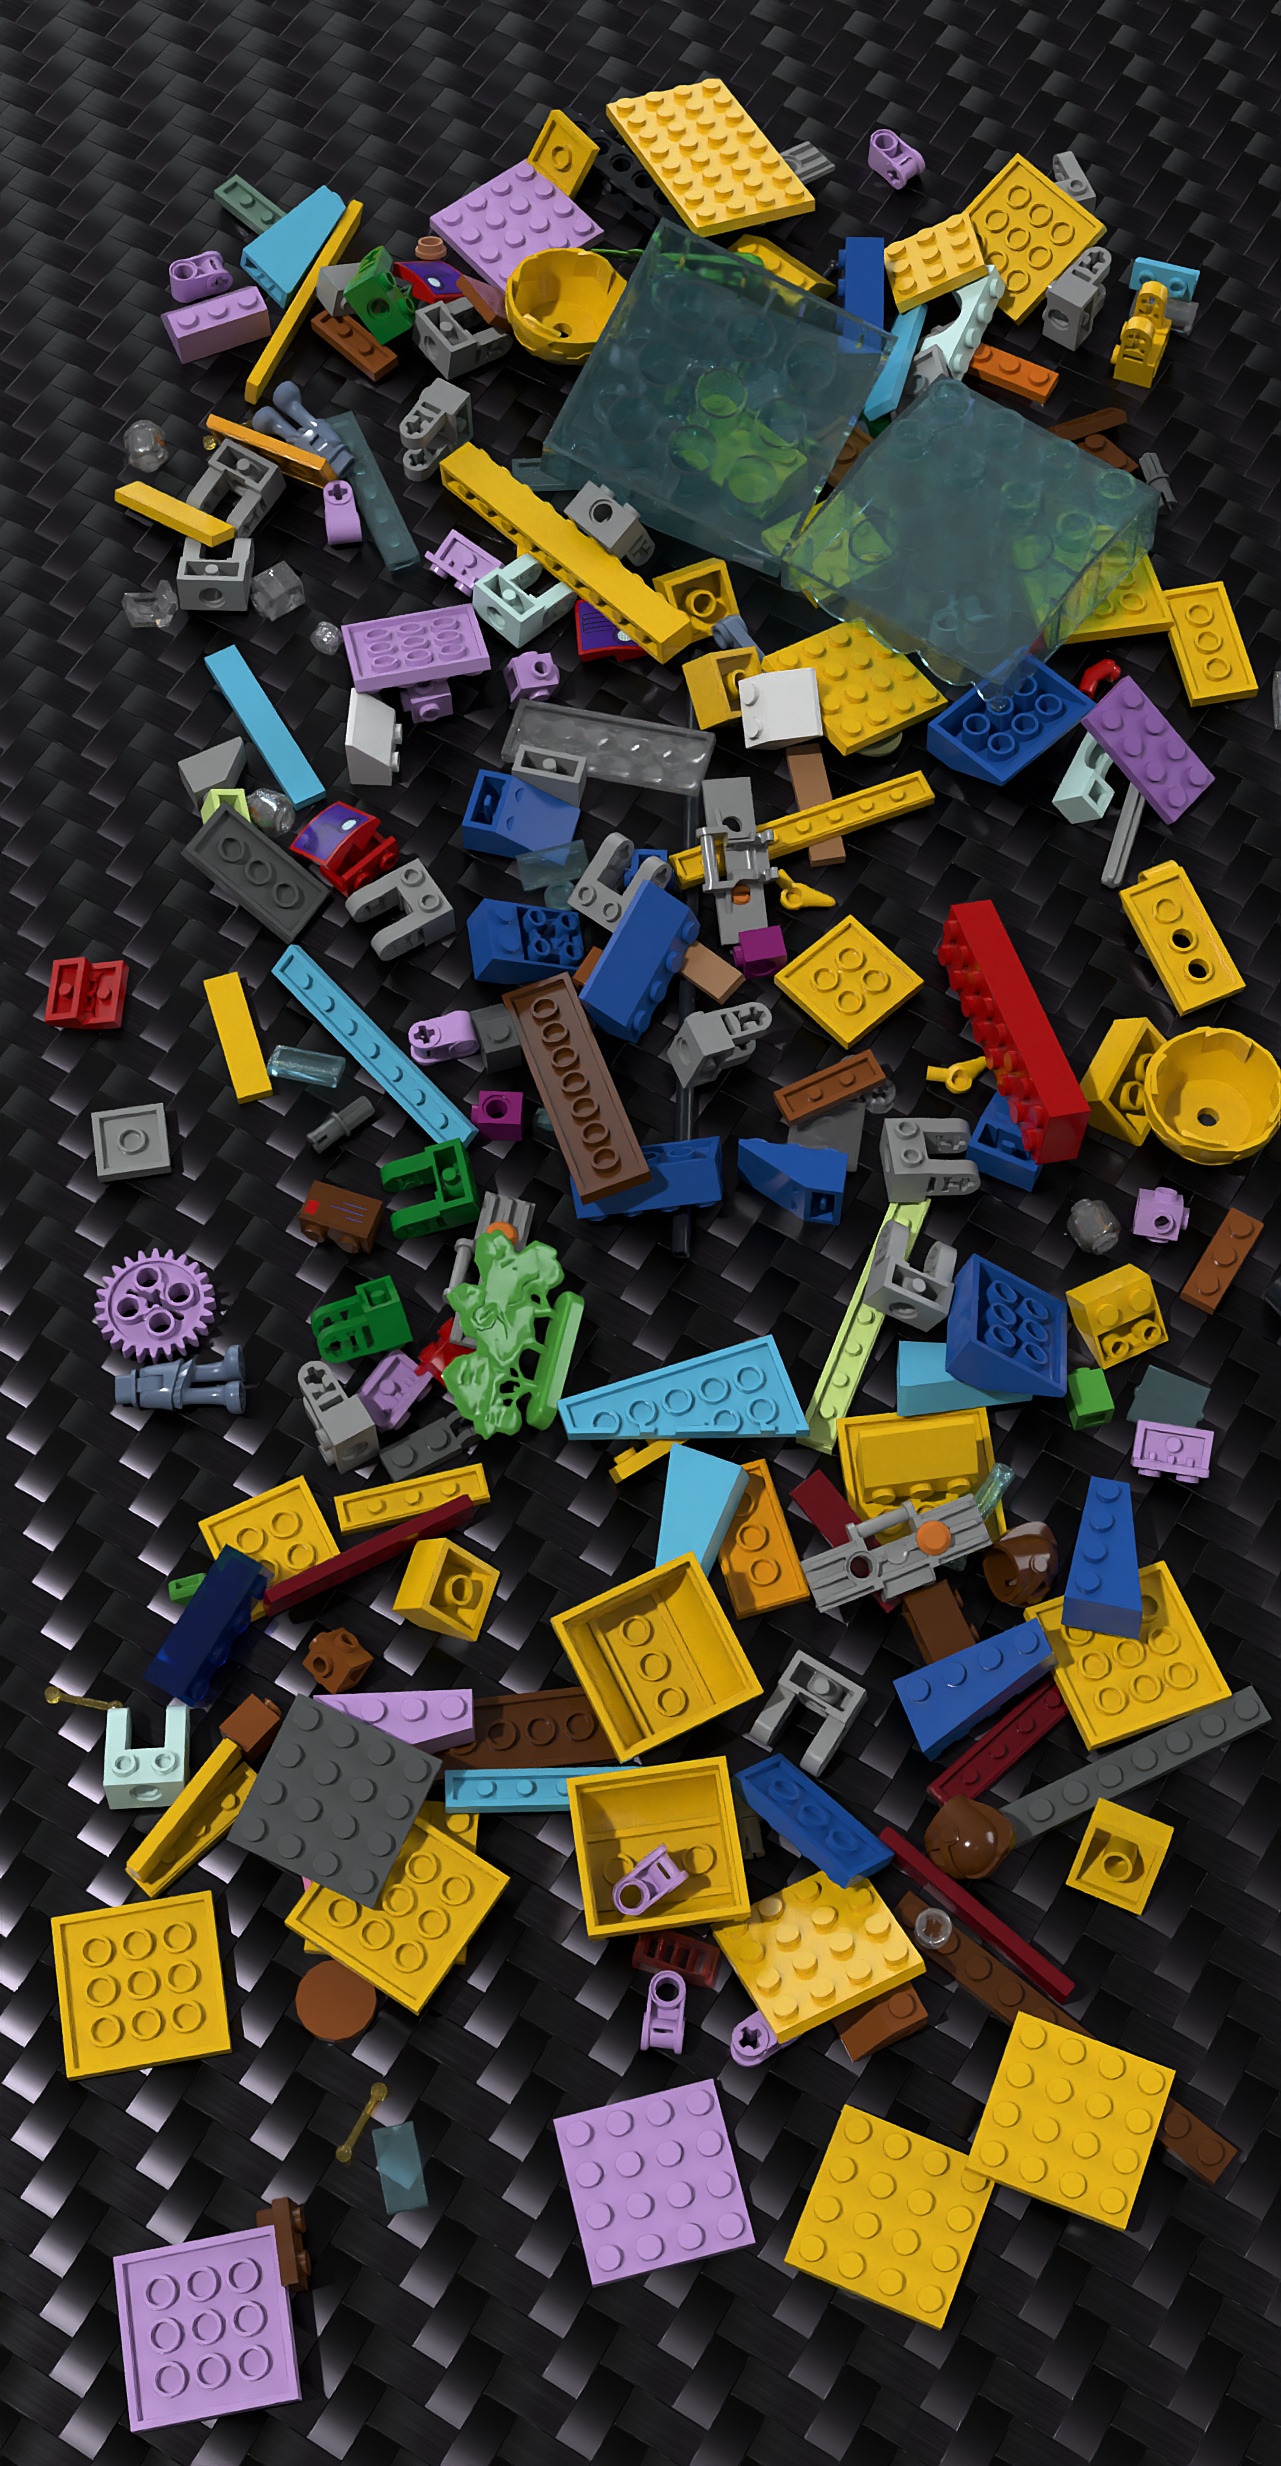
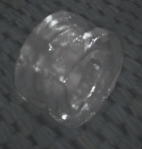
[310,621,344,655]
[914,1908,952,1949]

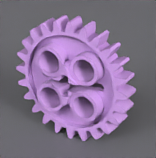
[94,1248,216,1364]

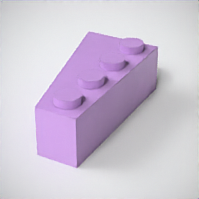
[313,1689,475,1754]

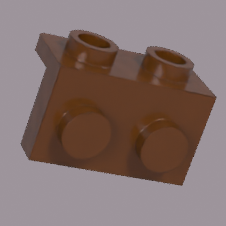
[256,2197,311,2293]

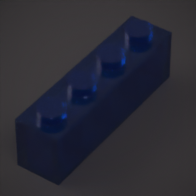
[142,1544,275,1708]

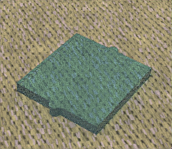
[1127,1365,1211,1428]

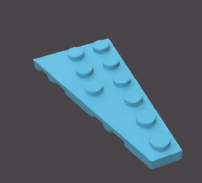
[557,1334,810,1440]

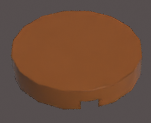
[295,1960,378,2043]

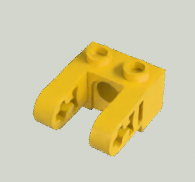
[1111,281,1172,388]

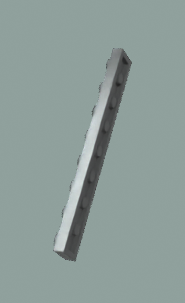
[998,1685,1272,1851]

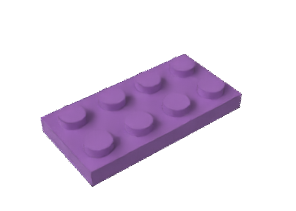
[1080,675,1216,825]

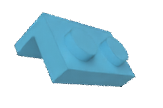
[1129,257,1200,302]

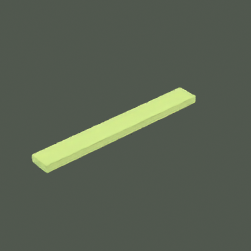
[796,1197,931,1455]

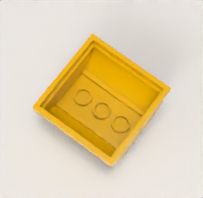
[550,1550,764,1764]
[566,1756,751,1942]

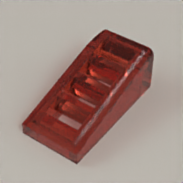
[632,1929,721,1989]

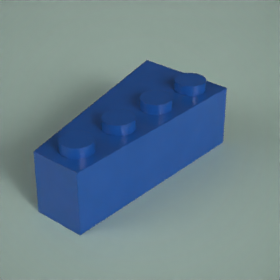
[837,237,884,370]
[1061,1476,1143,1640]
[893,1617,1059,1762]

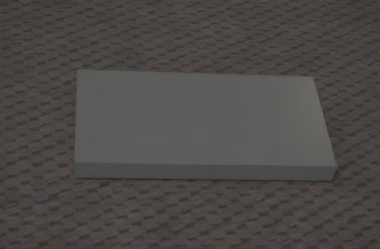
[180,800,332,945]

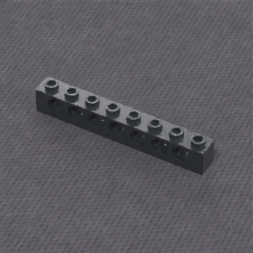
[541,106,742,252]

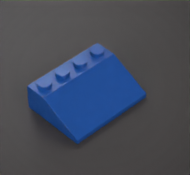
[927,648,1097,786]
[945,1253,1067,1398]

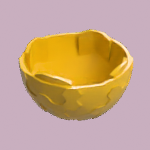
[505,247,632,366]
[1143,1026,1281,1165]

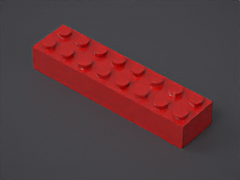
[938,900,1091,1165]

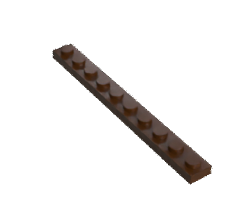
[891,1890,1238,2186]

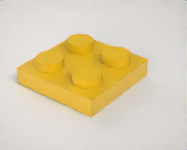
[526,109,600,200]

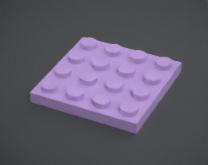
[429,158,604,295]
[341,603,491,694]
[553,2078,756,2288]
[113,2225,302,2434]

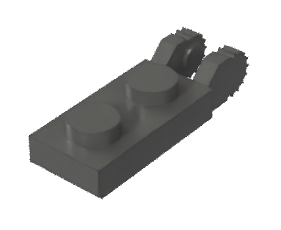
[378,1410,483,1483]

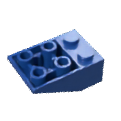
[462,769,581,869]
[467,898,585,984]
[965,1090,1044,1192]
[737,1138,849,1225]

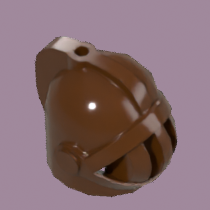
[983,1521,1061,1609]
[924,1794,1017,1880]

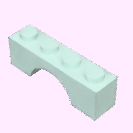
[918,265,1005,387]
[1052,731,1115,824]

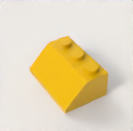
[725,234,836,327]
[1079,1017,1167,1146]
[855,1416,979,1504]

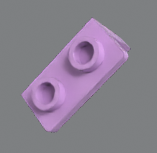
[424,529,506,597]
[356,1349,433,1433]
[1131,1419,1214,1484]

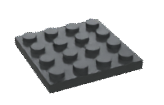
[226,1692,443,1910]

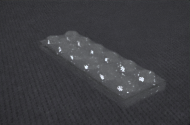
[501,698,716,797]

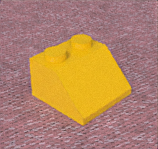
[652,558,741,643]
[682,646,763,730]
[392,1538,500,1642]
[1066,1797,1174,1916]

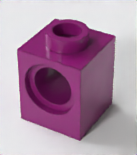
[733,925,787,980]
[471,1091,524,1141]

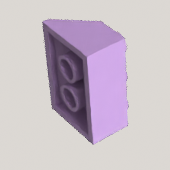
[161,286,272,364]

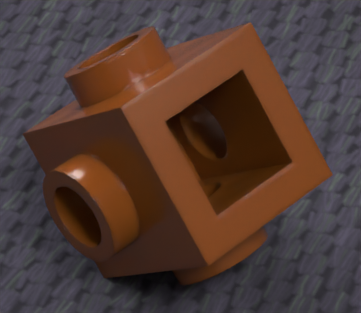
[302,1627,374,1695]

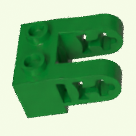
[343,246,421,345]
[380,1138,481,1240]
[310,1275,413,1363]

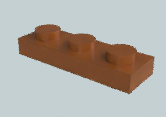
[311,309,399,382]
[773,1049,886,1127]
[1180,1207,1264,1315]

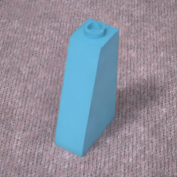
[240,185,346,309]
[897,1341,1033,1416]
[655,1442,750,1578]

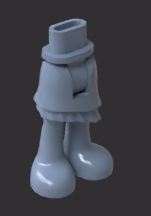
[252,381,357,479]
[115,1345,246,1414]

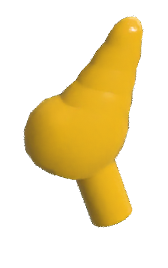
[775,869,836,911]
[926,1056,987,1094]

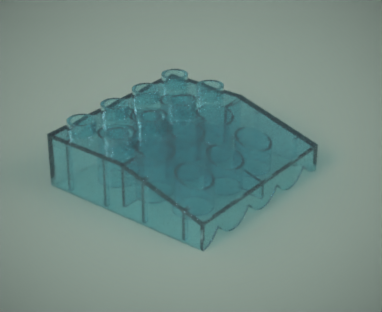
[540,217,899,578]
[781,373,1161,713]

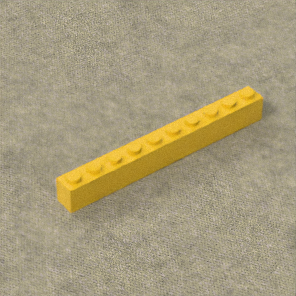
[439,441,692,665]

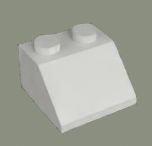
[738,668,823,750]
[345,688,403,786]

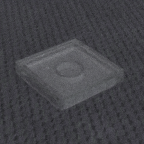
[787,1101,866,1172]

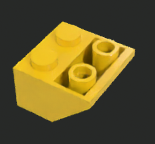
[1065,1263,1168,1370]

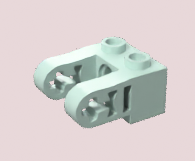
[472,553,577,649]
[103,1704,190,1809]

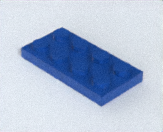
[730,1753,895,1890]

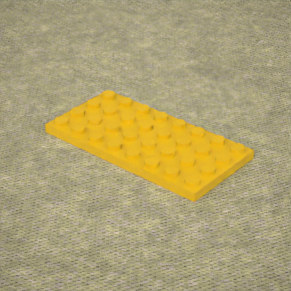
[606,78,815,239]

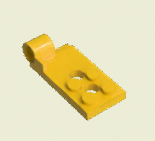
[1119,860,1246,1016]

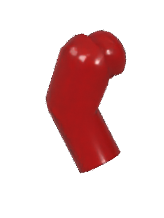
[1078,659,1121,700]

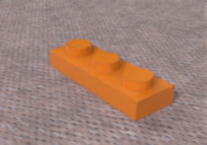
[966,342,1059,404]

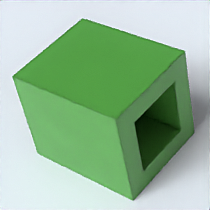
[1063,1367,1115,1431]

